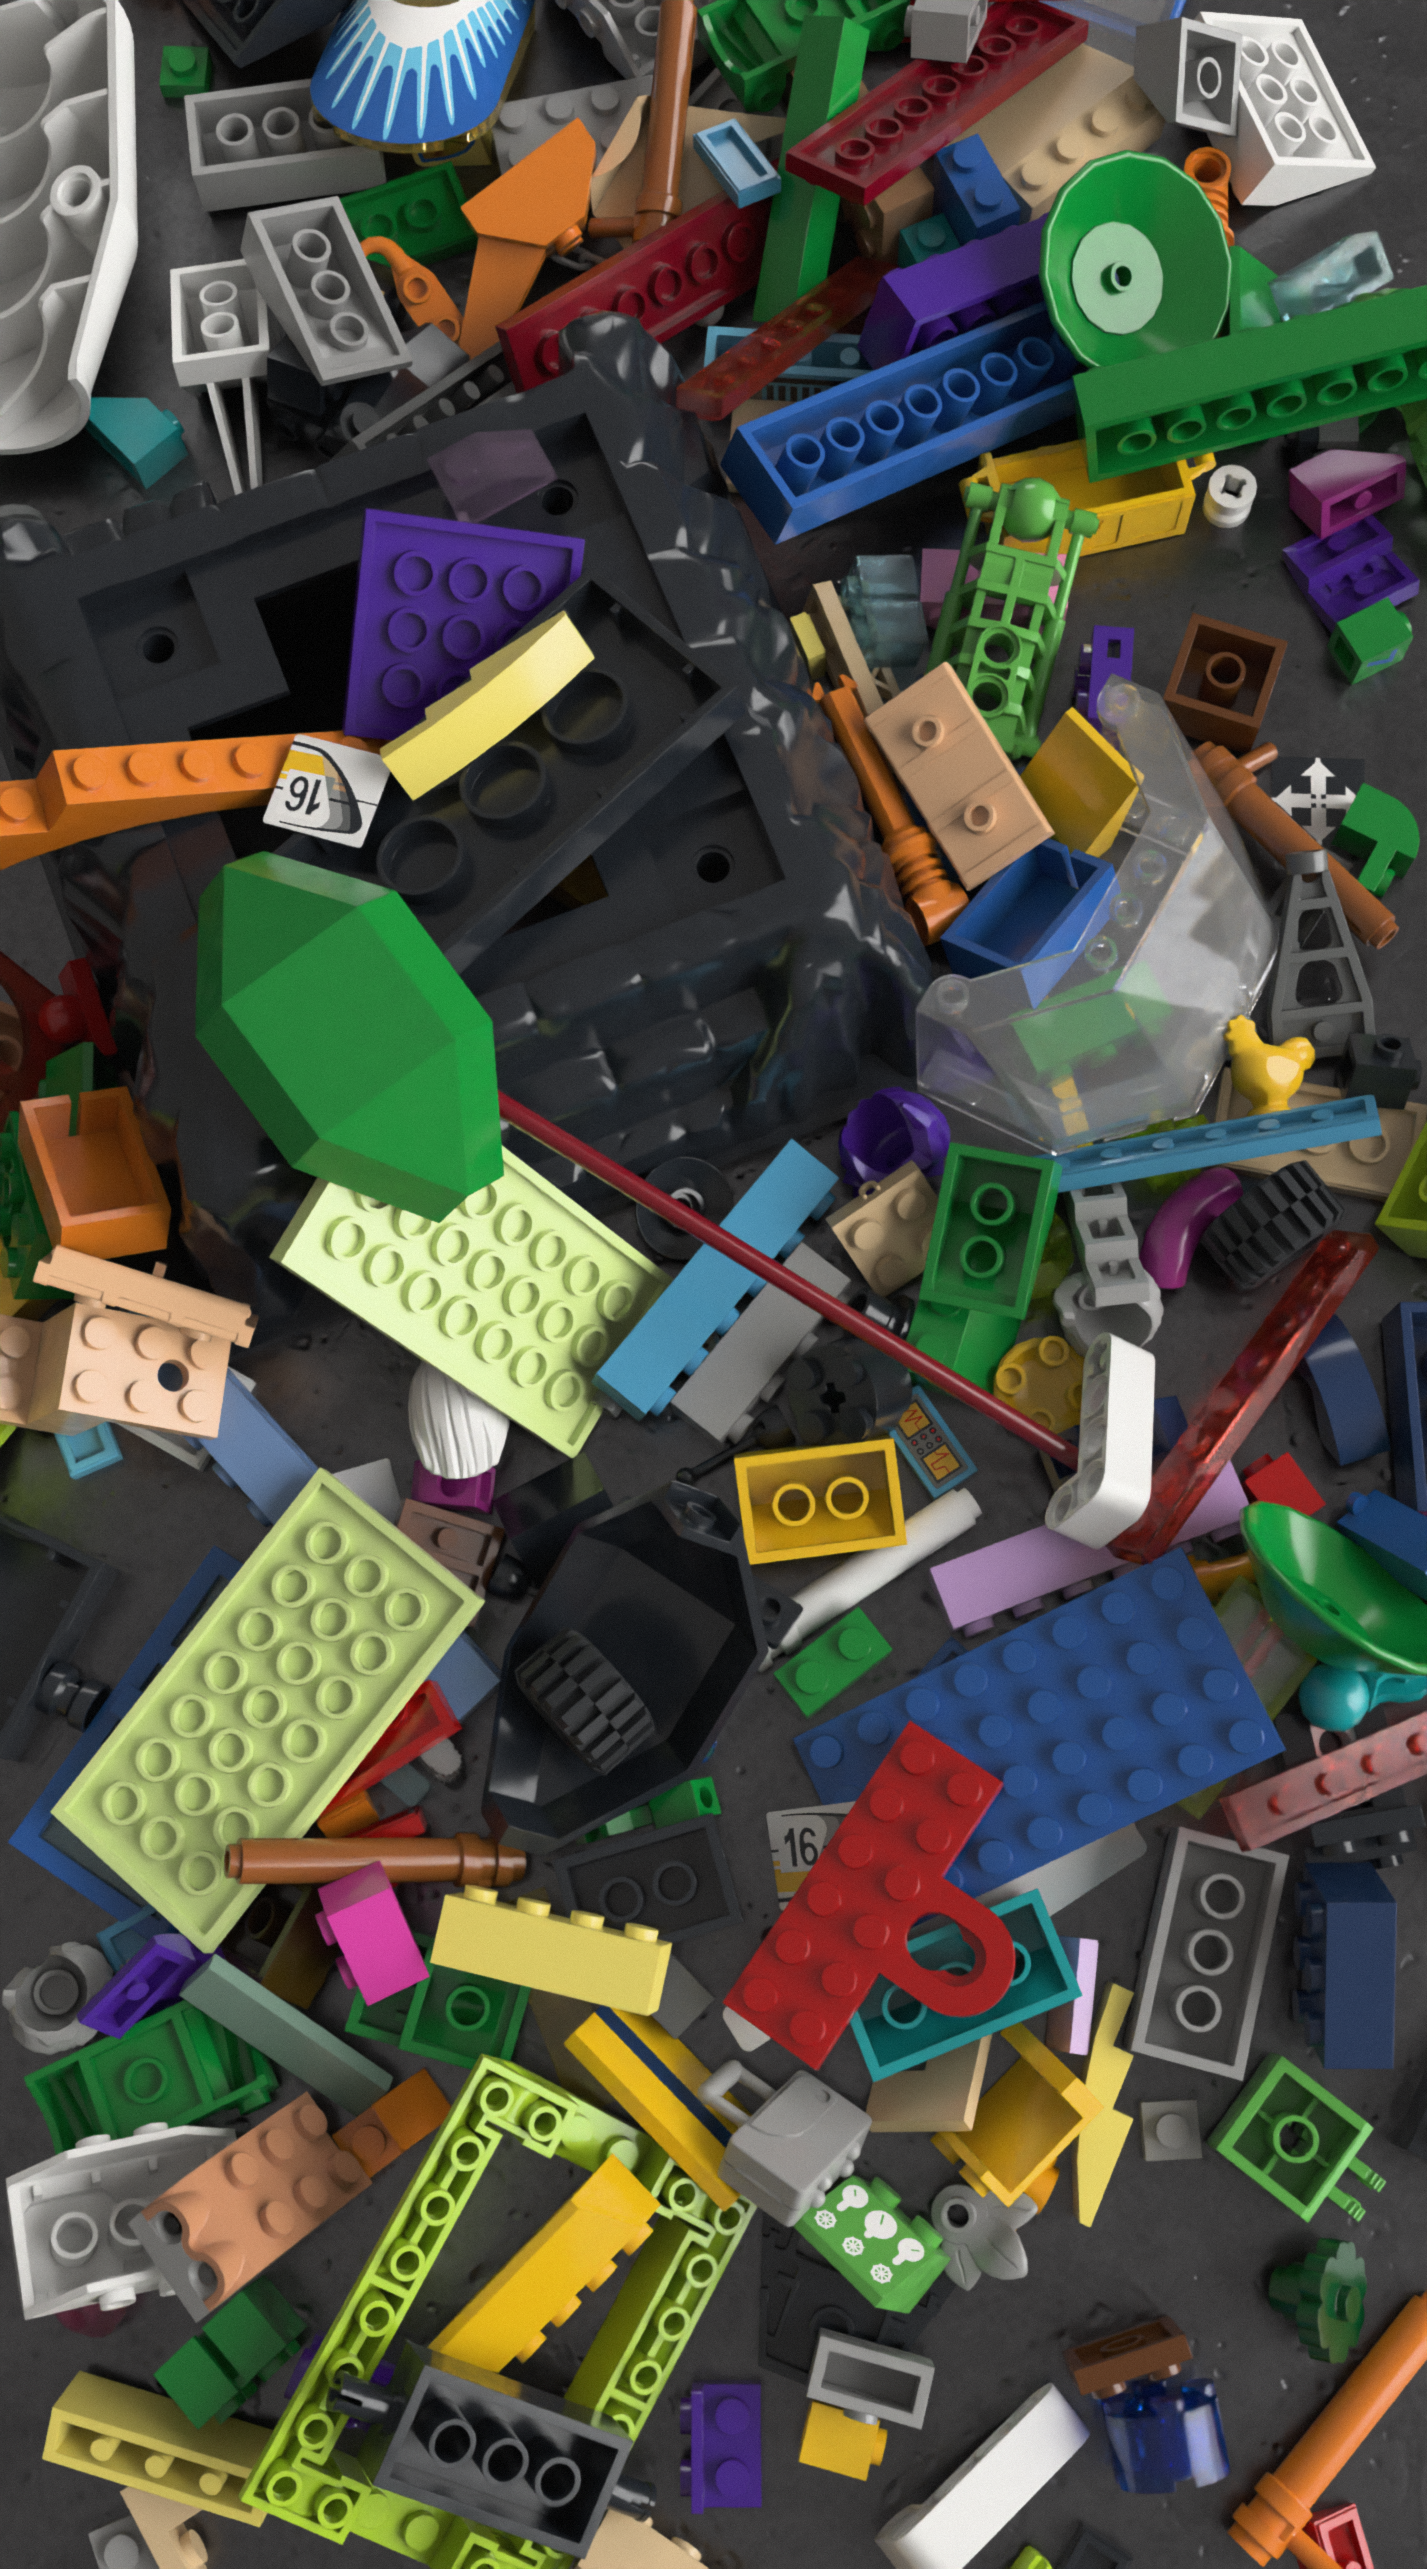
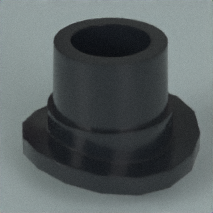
[847,1288,915,1341]

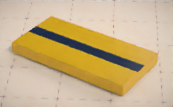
[563,2005,752,2212]

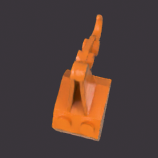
[359,117,597,360]

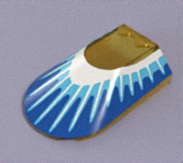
[310,0,535,153]

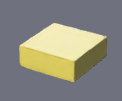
[790,612,826,680]

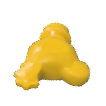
[1223,1015,1315,1117]

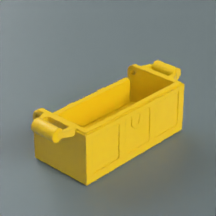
[958,440,1216,557]

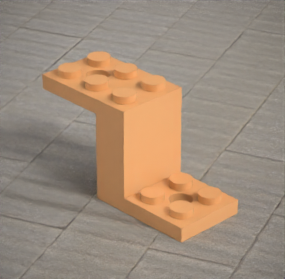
[0,1303,231,1440]

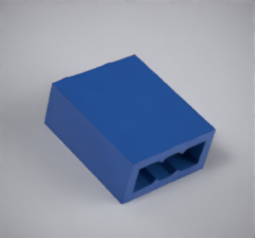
[932,133,1021,247]

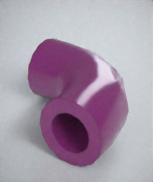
[1139,1167,1243,1289]

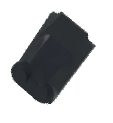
[317,322,470,456]

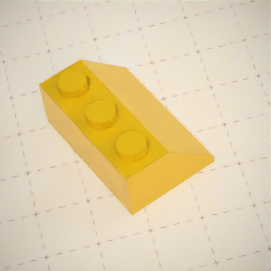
[734,1434,907,1565]

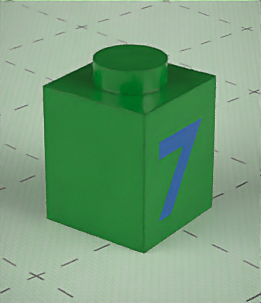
[1327,597,1414,685]

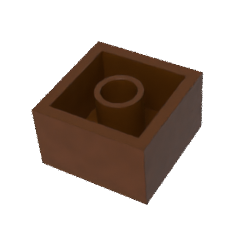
[1154,612,1288,754]

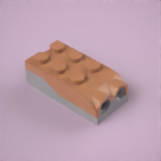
[127,2091,372,2323]

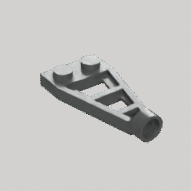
[1266,849,1375,1058]

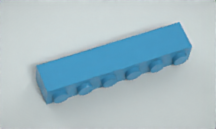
[591,1138,839,1421]

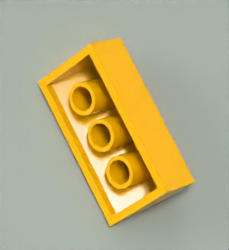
[427,2153,661,2373]

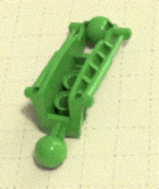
[925,478,1100,760]

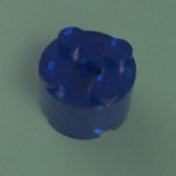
[1101,2378,1231,2494]

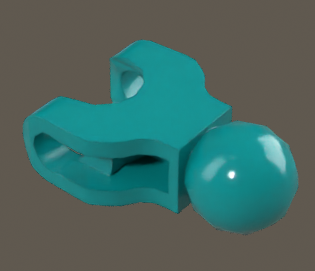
[1298,1663,1427,1732]

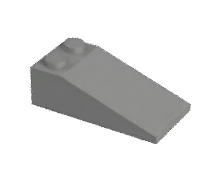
[240,196,413,386]

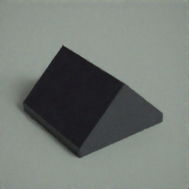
[492,1452,614,1589]

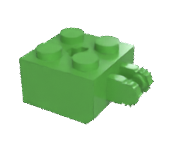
[1205,2052,1386,2223]

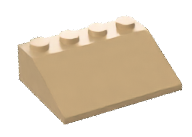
[943,43,1166,226]

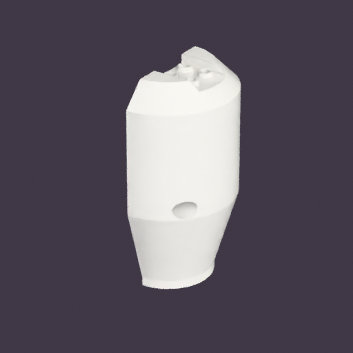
[0,0,138,455]

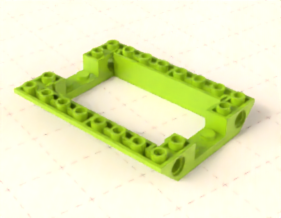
[238,2054,758,2569]

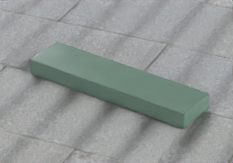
[179,1954,393,2117]

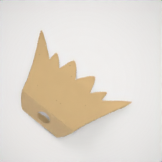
[590,95,786,249]

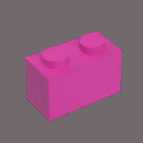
[315,1860,430,2006]

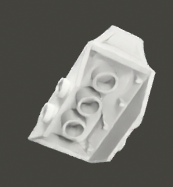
[6,2122,237,2320]

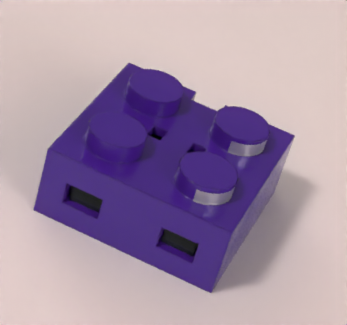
[1072,625,1134,753]

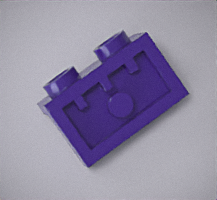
[680,2380,762,2514]

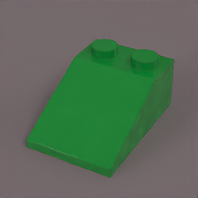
[919,1142,1063,1320]

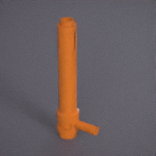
[1227,2289,1427,2569]

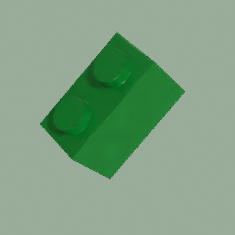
[773,1606,892,1721]

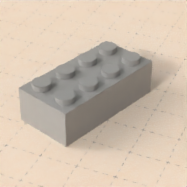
[489,75,653,206]
[184,79,386,212]
[1122,1827,1289,2081]

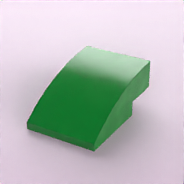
[345,1929,531,2070]

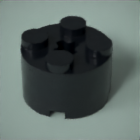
[787,1334,912,1445]

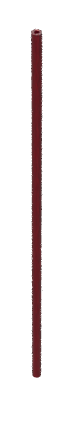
[498,1090,1079,1472]

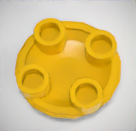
[993,1336,1085,1434]

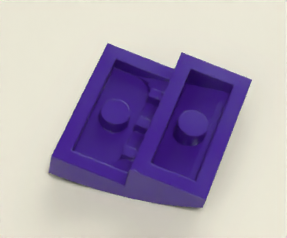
[1282,514,1420,633]
[76,1933,227,2039]

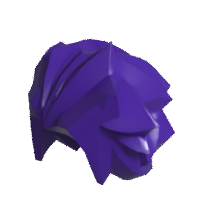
[838,1087,951,1199]

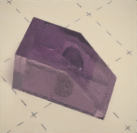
[426,429,558,523]

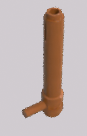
[588,0,697,244]
[1183,741,1399,950]
[224,1832,526,1889]

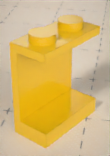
[930,2022,1104,2207]

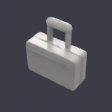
[697,2059,872,2227]

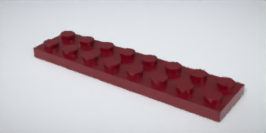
[785,1,1089,206]
[495,157,780,394]

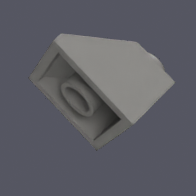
[1134,17,1243,138]

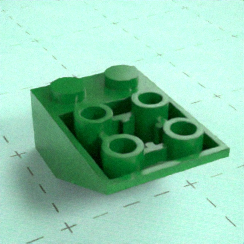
[0,1111,75,1299]

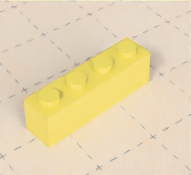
[430,1885,672,2016]
[42,2371,274,2527]

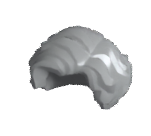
[1052,1270,1164,1357]
[1,1942,113,2055]

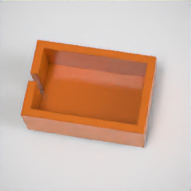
[18,1086,171,1260]

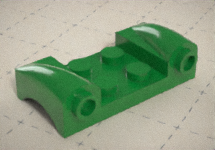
[697,0,910,112]
[24,2000,279,2155]

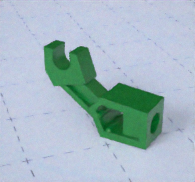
[575,1776,722,1846]

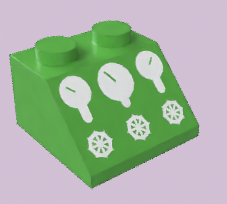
[793,2175,952,2314]

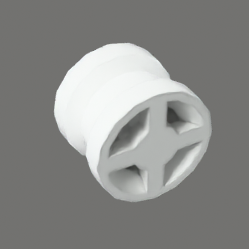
[1202,465,1257,528]

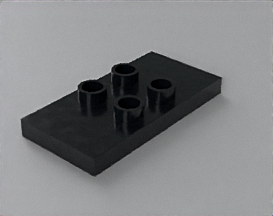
[273,566,747,975]

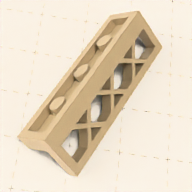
[802,580,901,774]

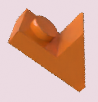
[332,2067,452,2178]

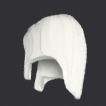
[408,1361,510,1479]

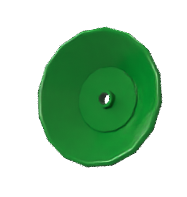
[1039,150,1232,369]
[1239,1500,1427,1676]

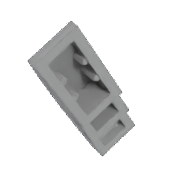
[1062,1182,1150,1307]

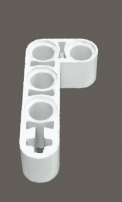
[1045,1332,1155,1550]
[874,2383,1090,2569]

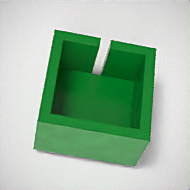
[153,2274,308,2430]

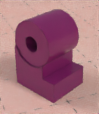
[410,1460,496,1515]

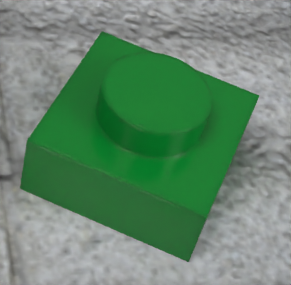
[159,46,212,98]

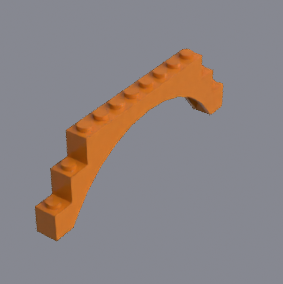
[0,730,393,871]

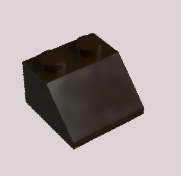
[219,1883,341,2009]

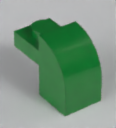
[1331,783,1420,899]

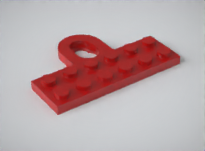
[723,1721,1016,2071]

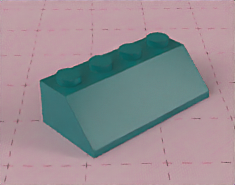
[850,1888,1083,2082]

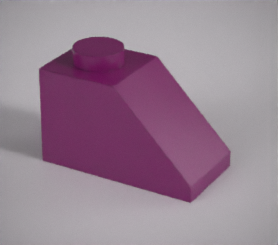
[1289,449,1406,540]

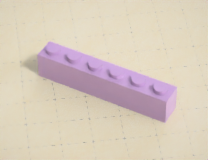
[927,1456,1249,1638]

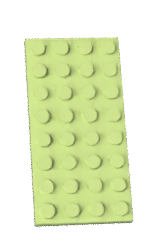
[269,1146,674,1459]
[50,1467,486,1954]

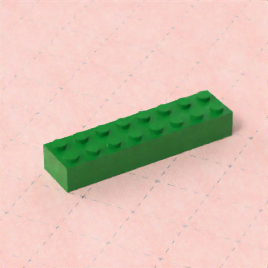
[1073,285,1427,483]

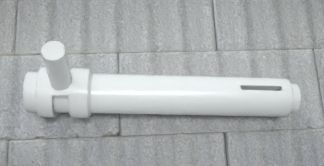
[758,1488,982,1674]

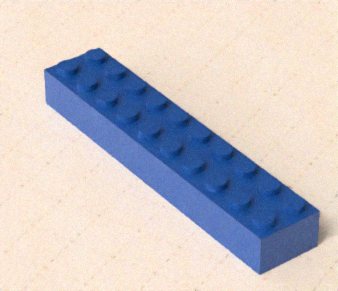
[720,272,1120,545]

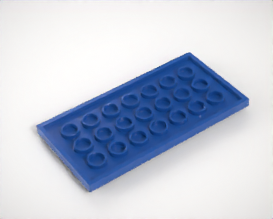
[793,1547,1286,1929]

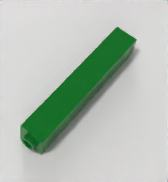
[752,15,870,332]

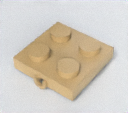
[825,1160,938,1297]

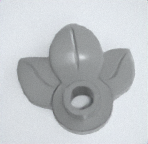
[931,2184,1038,2291]

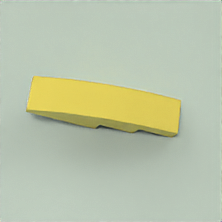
[380,610,594,801]
[1071,1982,1134,2227]

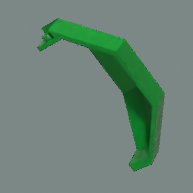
[195,851,504,1223]

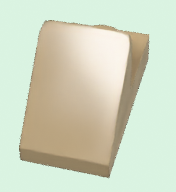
[120,2486,208,2569]

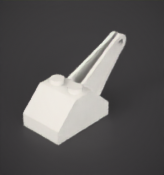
[170,259,280,495]

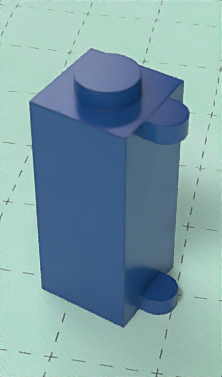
[1337,1489,1427,1600]

